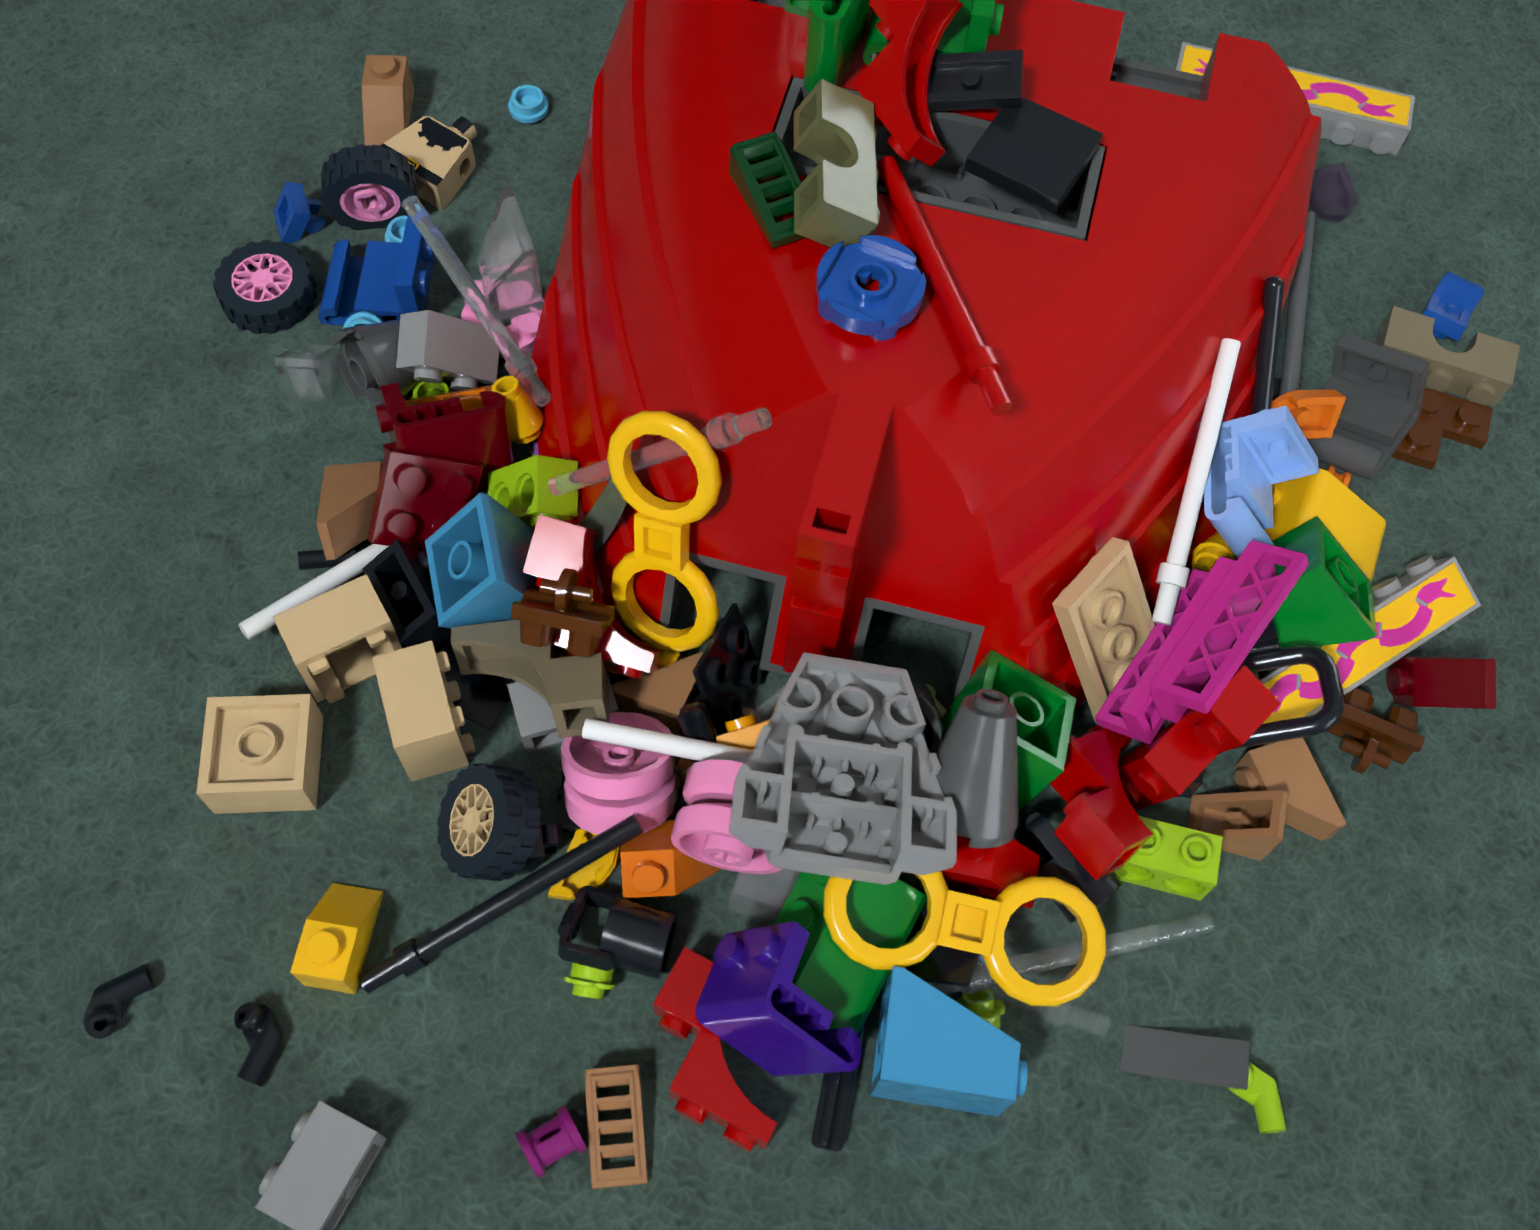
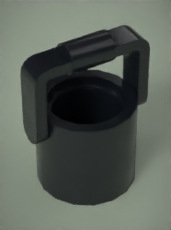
[1023,813,1123,923]
[557,886,678,980]

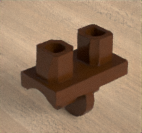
[511,568,616,658]
[1326,688,1425,774]

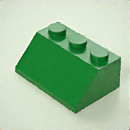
[773,872,927,1035]

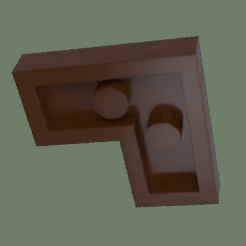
[1391,387,1493,470]

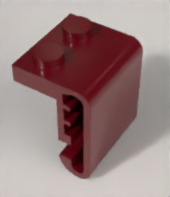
[375,382,514,491]

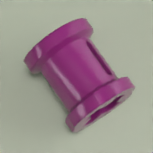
[515,1105,587,1179]

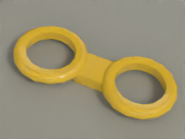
[607,411,722,652]
[823,871,1106,1007]

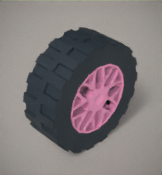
[321,144,418,230]
[213,240,317,335]

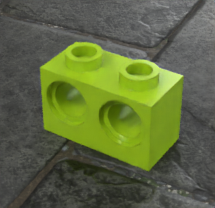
[488,455,578,530]
[1115,816,1223,901]

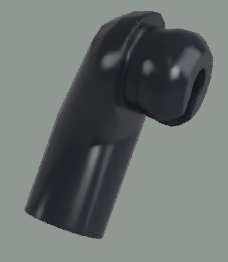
[83,964,155,1039]
[234,1002,283,1087]

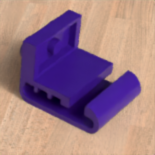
[696,921,862,1077]

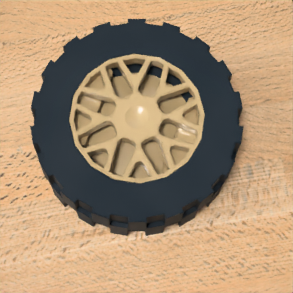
[437,763,541,881]

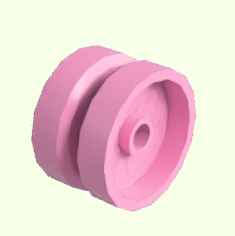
[561,712,677,835]
[670,759,782,875]

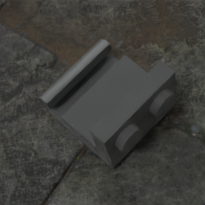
[1307,334,1430,481]

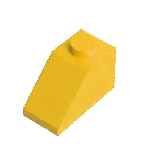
[290,883,384,994]

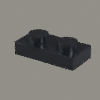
[927,49,1025,112]

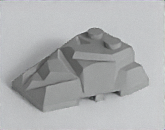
[728,652,957,885]

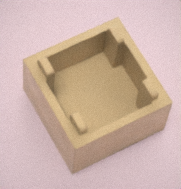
[273,574,402,703]
[372,640,475,782]
[196,694,324,814]

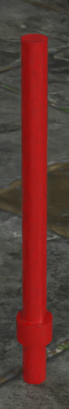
[876,156,1013,416]

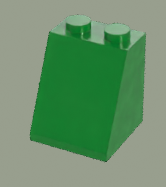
[1254,516,1377,648]
[941,649,1076,812]

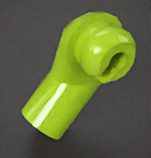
[1227,1062,1287,1134]

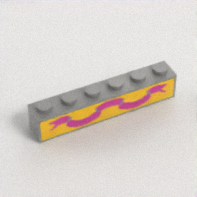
[1173,42,1415,155]
[1253,555,1481,745]

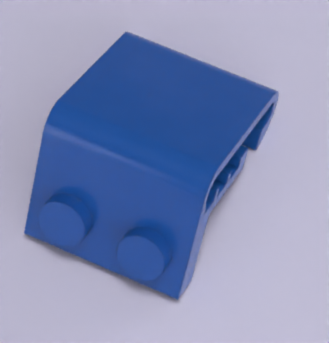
[318,215,437,325]

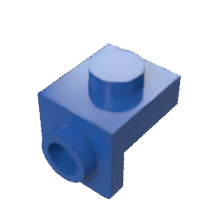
[1422,271,1485,341]

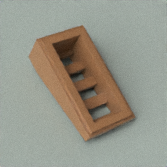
[584,1065,648,1190]

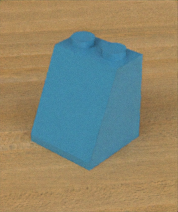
[425,493,540,629]
[870,966,1028,1117]

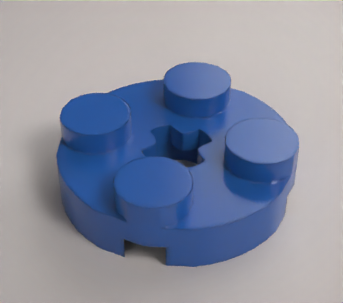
[816,235,926,341]

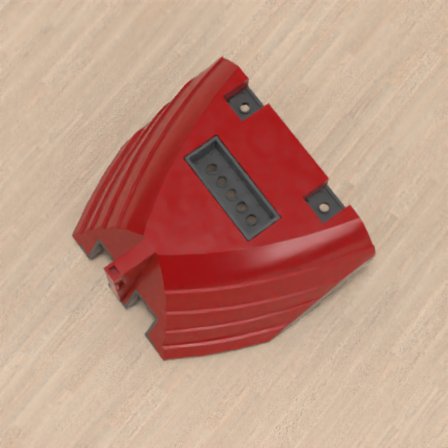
[530,0,1322,714]

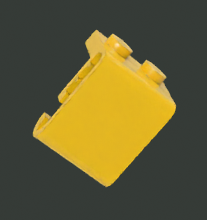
[1264,468,1386,583]

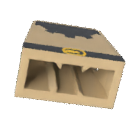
[380,116,477,211]

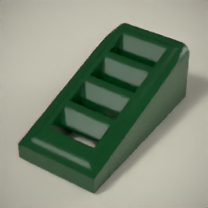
[729,132,805,249]

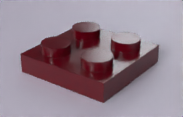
[367,447,483,549]

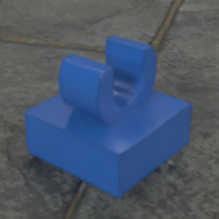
[273,182,326,243]

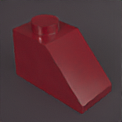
[1387,655,1496,709]

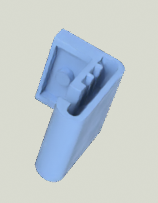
[1204,405,1319,559]

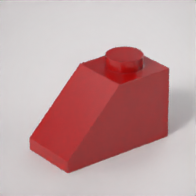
[942,835,1040,908]

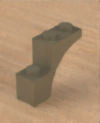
[451,619,610,738]

